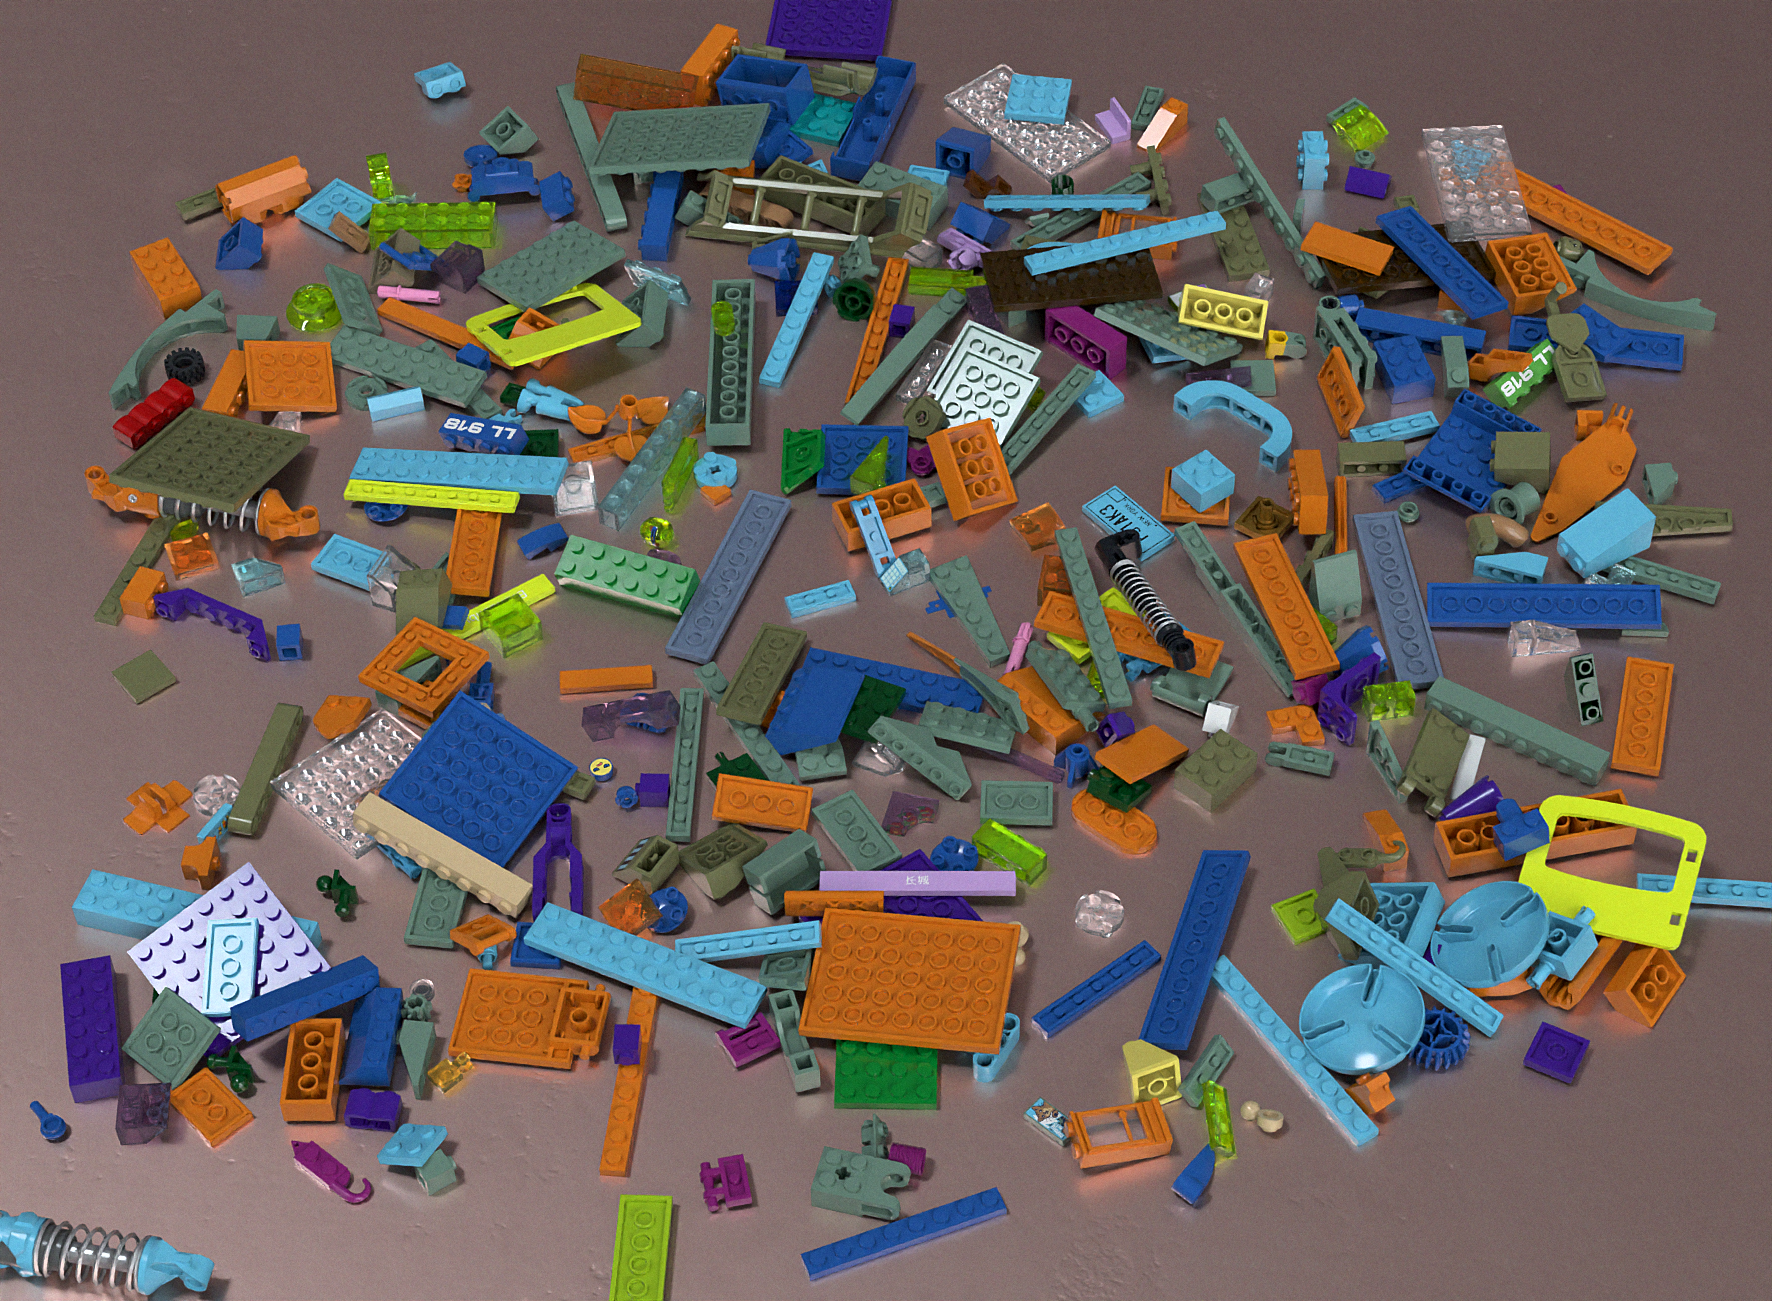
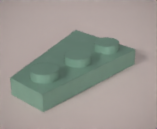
[1366,720,1408,804]

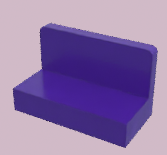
[1344,166,1392,199]

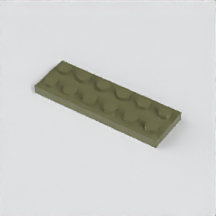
[1197,193,1270,282]
[716,622,807,725]

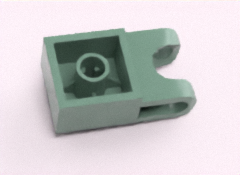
[810,1146,911,1220]

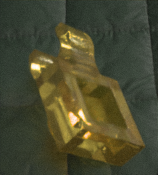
[426,1052,473,1094]

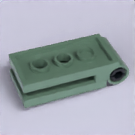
[1313,296,1377,390]

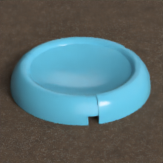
[1430,881,1550,988]
[1299,964,1426,1075]

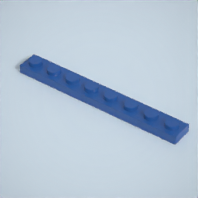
[801,1187,1006,1281]

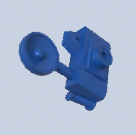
[463,145,541,202]

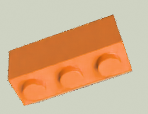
[1603,943,1686,1028]

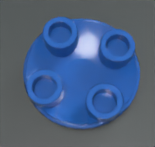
[364,502,408,522]
[930,836,979,871]
[641,887,688,933]

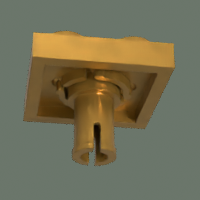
[1234,496,1293,539]

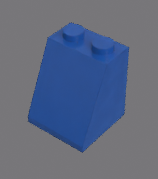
[935,127,991,180]

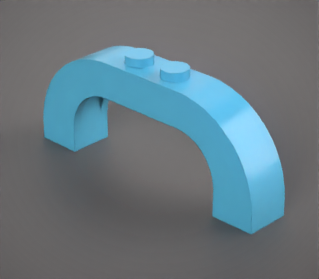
[1173,380,1292,472]

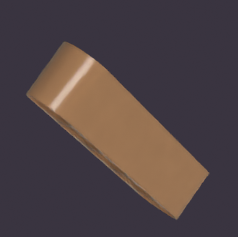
[698,182,794,229]

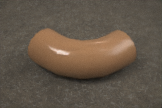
[1466,513,1529,548]

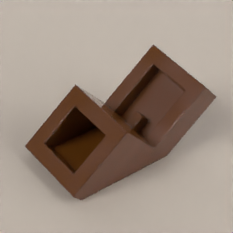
[963,169,1012,200]

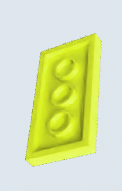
[1047,587,1145,665]

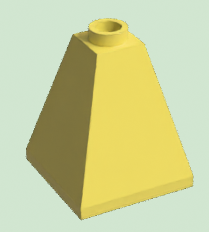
[1122,1039,1182,1105]

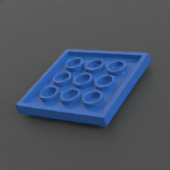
[816,424,909,495]

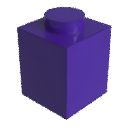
[889,304,915,338]
[635,773,671,807]
[613,1024,642,1066]

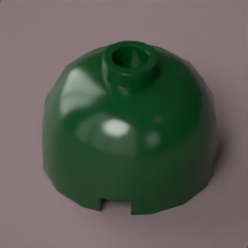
[833,278,876,322]

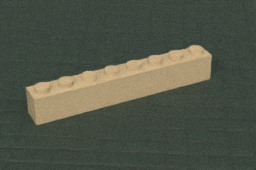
[353,792,533,918]

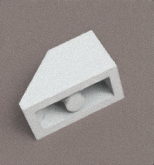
[1202,700,1239,737]

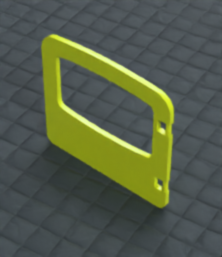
[466,283,642,366]
[1518,795,1706,950]

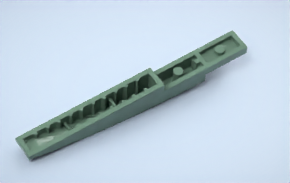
[840,288,969,426]
[1174,521,1295,698]

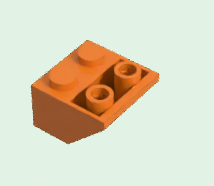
[509,307,559,370]

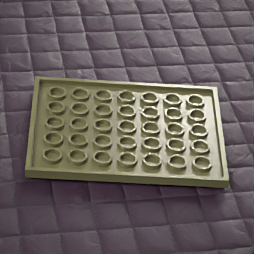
[109,407,310,513]

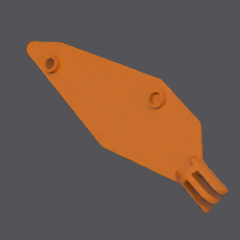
[1530,403,1637,542]

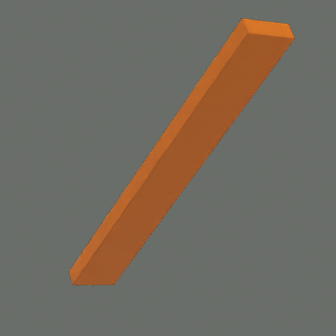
[377,297,516,370]
[568,410,706,467]

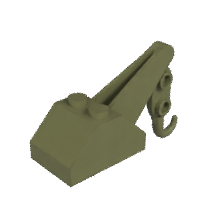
[1313,840,1406,960]

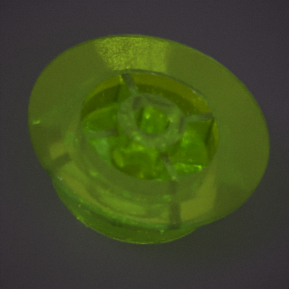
[286,283,342,332]

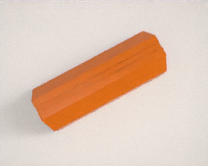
[1538,934,1623,1010]

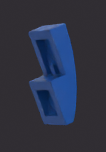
[517,523,569,560]

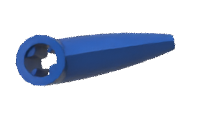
[1171,1141,1215,1204]

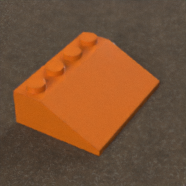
[1485,232,1577,316]
[926,418,1018,521]
[997,666,1106,756]

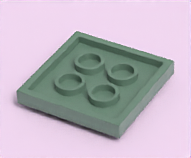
[121,986,221,1090]

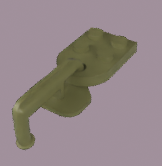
[1544,282,1607,402]

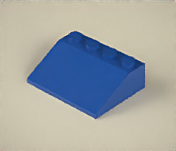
[765,666,865,755]

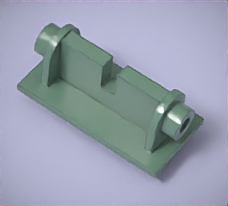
[861,1113,889,1159]

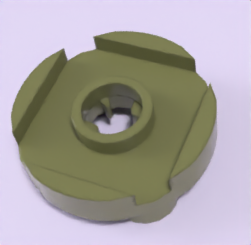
[902,396,946,441]

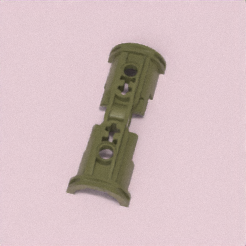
[731,42,878,96]

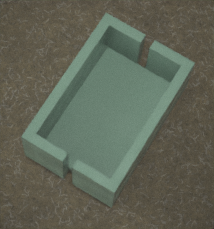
[742,829,826,915]

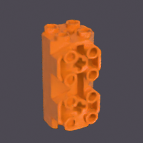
[215,155,311,225]

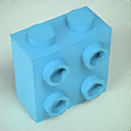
[1296,131,1329,190]

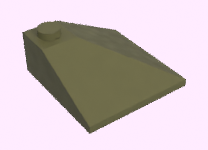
[679,823,768,900]

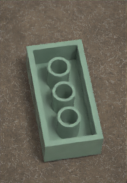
[858,161,949,231]

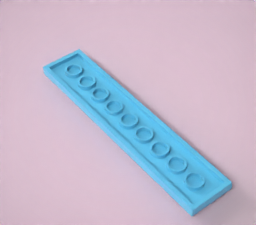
[349,447,569,495]
[524,902,768,1029]

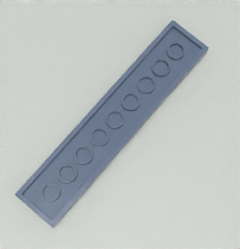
[665,489,792,665]
[1352,511,1444,691]

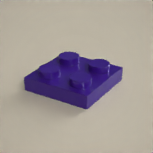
[1523,1021,1590,1084]

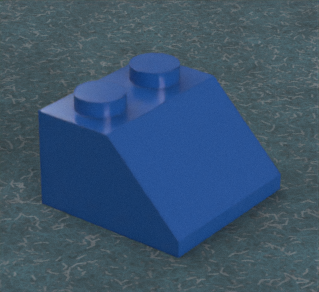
[950,202,1011,245]
[215,217,264,270]

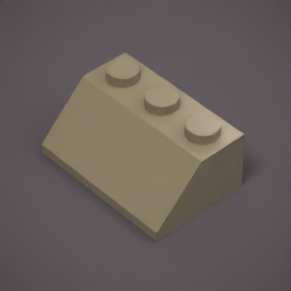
[367,228,420,294]

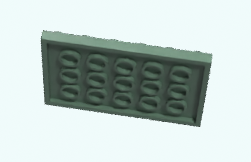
[476,221,626,312]
[1094,300,1243,366]

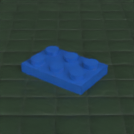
[1571,303,1633,363]

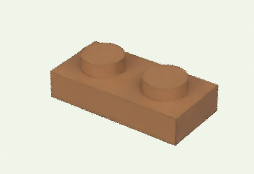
[328,211,372,253]

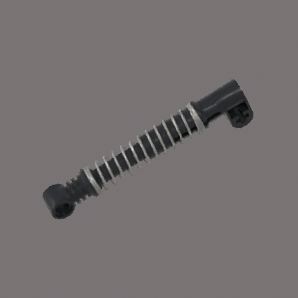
[1095,529,1197,671]

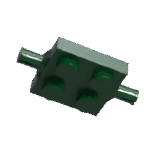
[706,752,768,791]

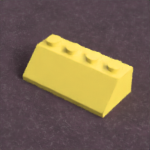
[1178,284,1268,340]

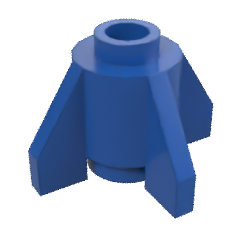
[1054,743,1100,789]

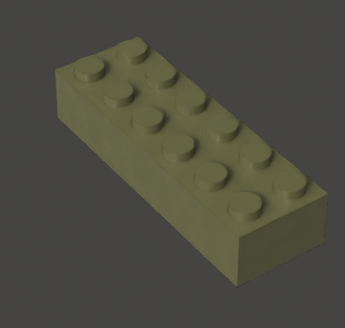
[760,155,886,236]

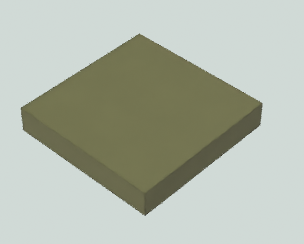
[111,649,176,704]

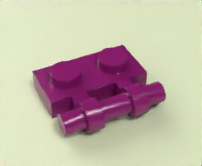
[699,1154,752,1211]

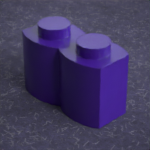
[344,1088,403,1132]

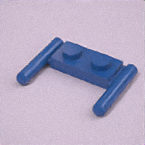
[379,242,451,271]

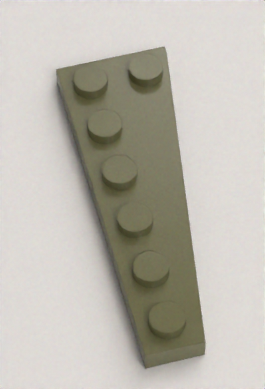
[1594,501,1733,536]

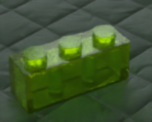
[972,818,1047,887]

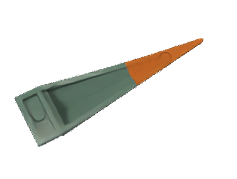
[906,631,1030,735]

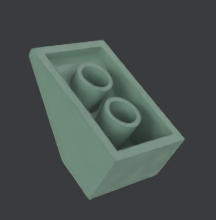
[1308,549,1362,625]

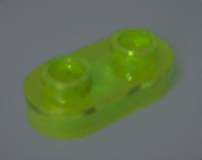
[711,301,735,336]

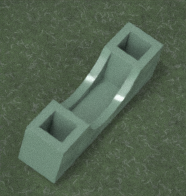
[768,990,821,1093]

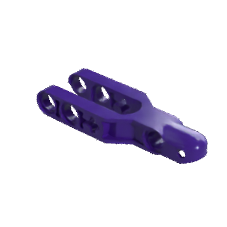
[532,803,584,923]

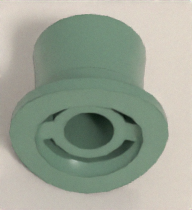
[1489,482,1540,525]

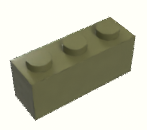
[1336,441,1407,477]

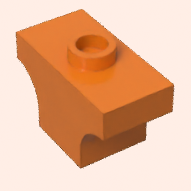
[181,837,220,890]
[1345,1072,1395,1115]

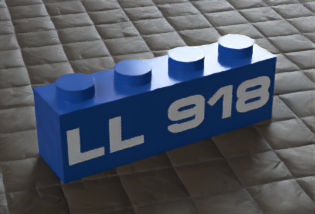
[438,413,529,455]

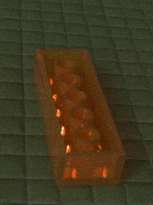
[573,54,699,111]

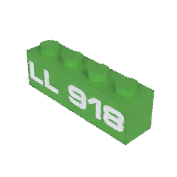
[1482,338,1555,409]

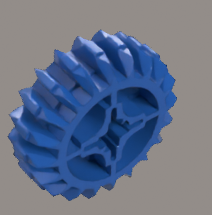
[1408,1005,1470,1071]

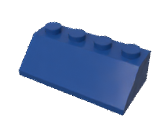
[339,987,404,1086]

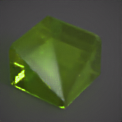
[170,518,198,543]

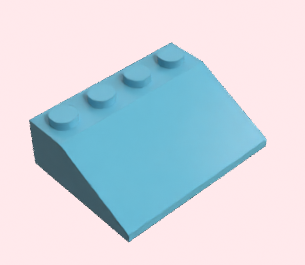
[1338,882,1445,970]

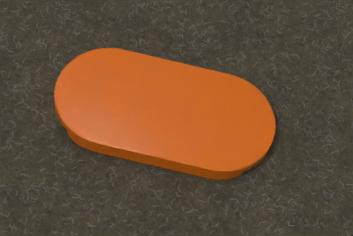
[1071,789,1157,855]

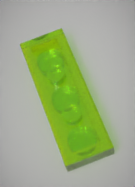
[1202,1080,1236,1158]

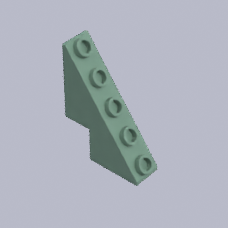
[868,716,972,801]

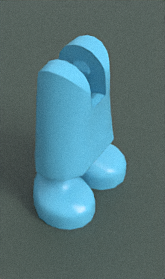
[517,378,584,421]

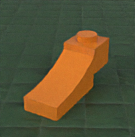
[1467,348,1533,382]

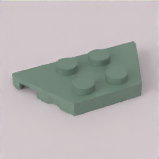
[758,948,816,991]

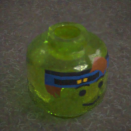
[640,517,674,548]

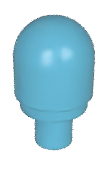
[477,945,497,970]

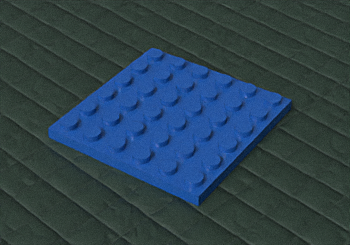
[378,691,578,868]

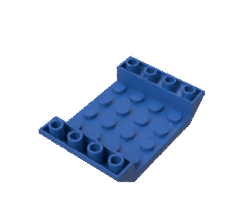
[1402,388,1542,513]

